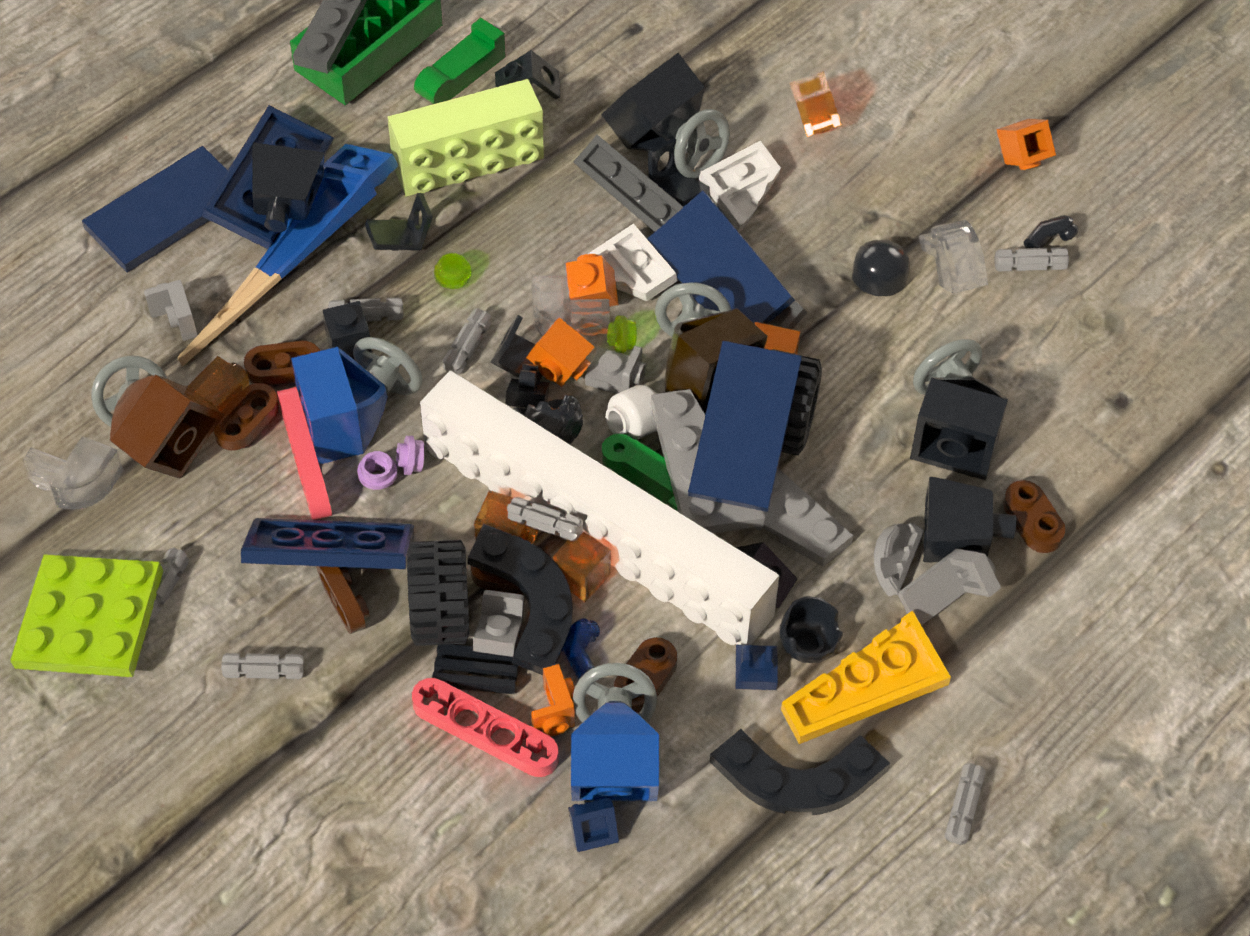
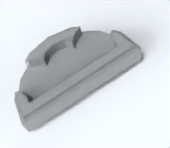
[874,523,924,596]

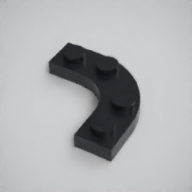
[467,524,573,675]
[709,729,890,815]

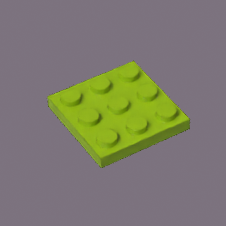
[10,554,164,677]

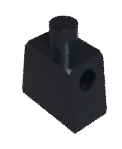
[252,142,324,232]
[923,477,1016,563]

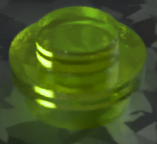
[434,253,472,289]
[607,315,637,354]

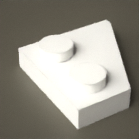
[699,141,781,232]
[588,224,678,301]

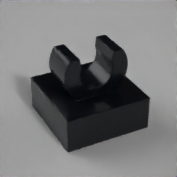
[505,363,550,407]

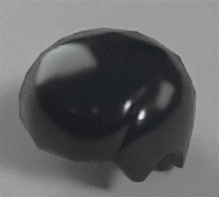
[852,240,910,296]
[779,596,843,664]

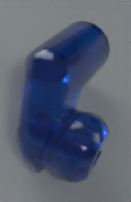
[563,618,600,679]

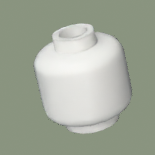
[606,384,657,440]

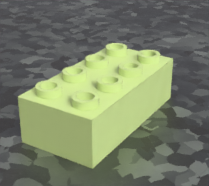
[388,79,544,197]

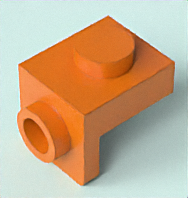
[531,664,575,736]

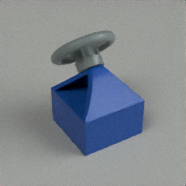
[291,337,422,465]
[571,663,659,801]

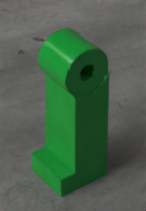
[414,17,506,104]
[601,434,678,512]

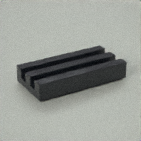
[432,644,519,695]

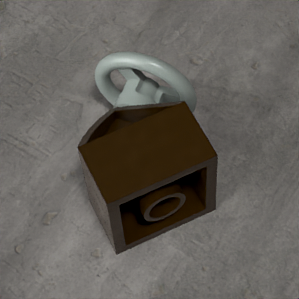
[655,282,768,415]

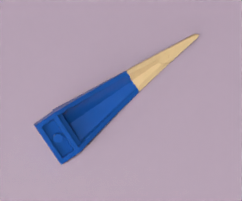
[178,144,399,367]

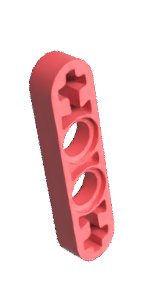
[277,387,332,520]
[412,678,559,777]

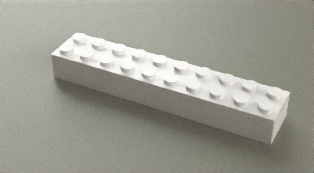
[420,370,779,645]

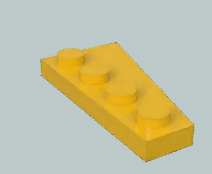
[781,610,951,744]

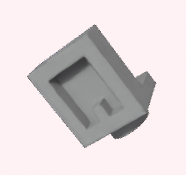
[144,279,197,341]
[585,346,647,394]
[473,590,524,657]

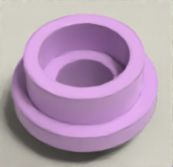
[396,435,424,475]
[357,451,397,490]

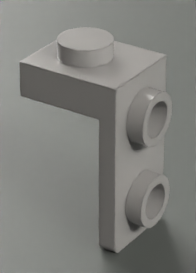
[898,549,1001,626]

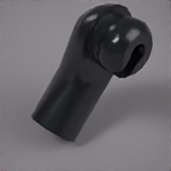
[1023,215,1079,248]

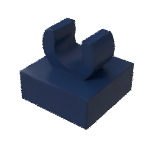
[735,645,778,690]
[568,798,619,852]

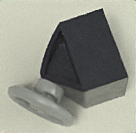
[601,53,730,179]
[910,339,1008,481]

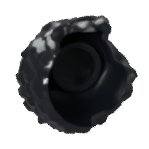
[513,395,583,444]

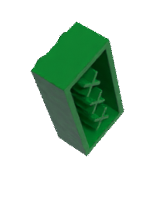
[290,0,443,105]

